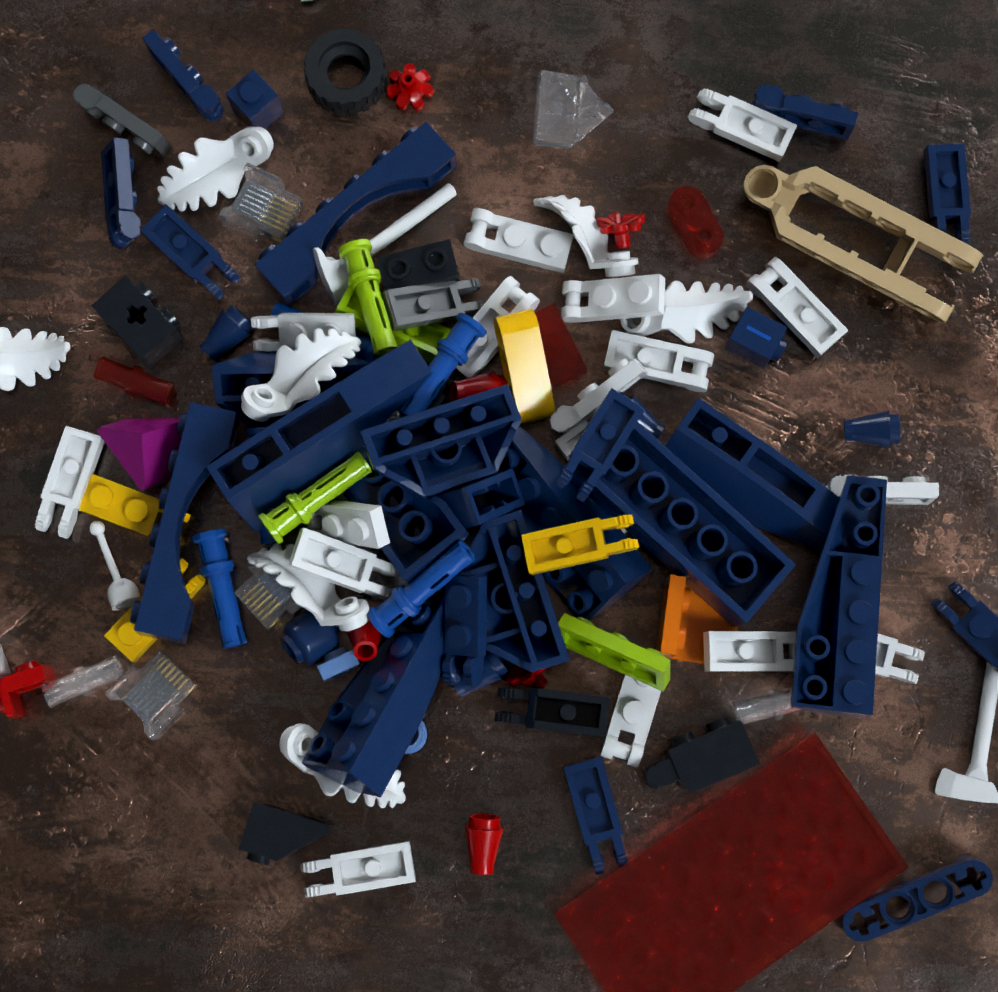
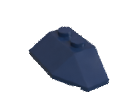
[212,351,368,428]
[359,384,522,499]
[458,510,570,673]

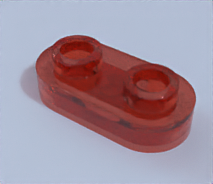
[668,186,724,258]

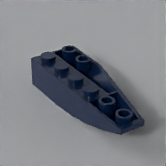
[206,339,432,532]
[665,397,885,552]
[497,426,652,621]
[791,475,887,719]
[302,585,446,797]

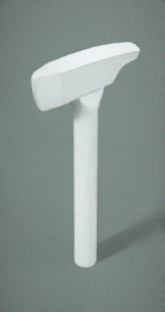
[313,183,457,307]
[934,663,998,803]

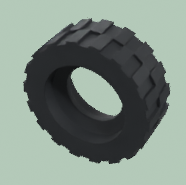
[304,28,387,116]

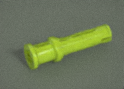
[338,239,398,357]
[258,451,372,545]

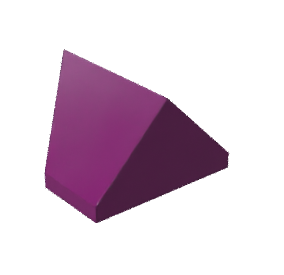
[97,417,182,491]

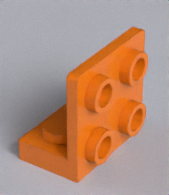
[656,575,738,664]

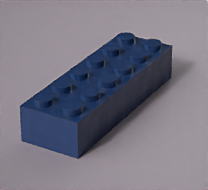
[561,422,796,627]

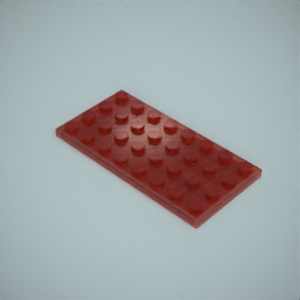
[554,733,909,992]

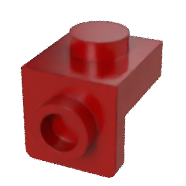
[0,661,56,719]

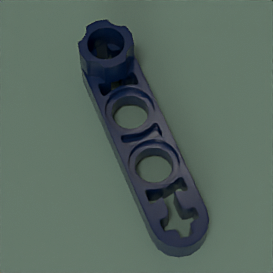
[841,854,993,942]

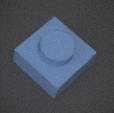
[317,647,362,683]

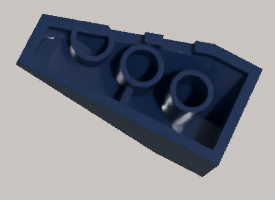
[342,447,468,584]

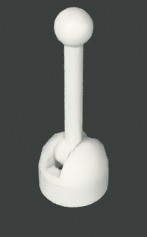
[89,521,141,611]

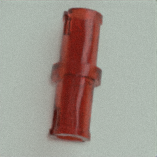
[94,356,175,406]

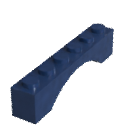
[254,121,457,306]
[130,402,239,644]

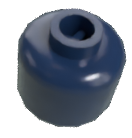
[280,610,341,666]

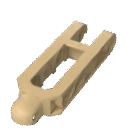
[743,165,983,323]

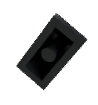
[239,801,334,865]

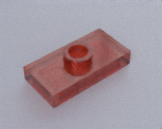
[535,303,587,388]

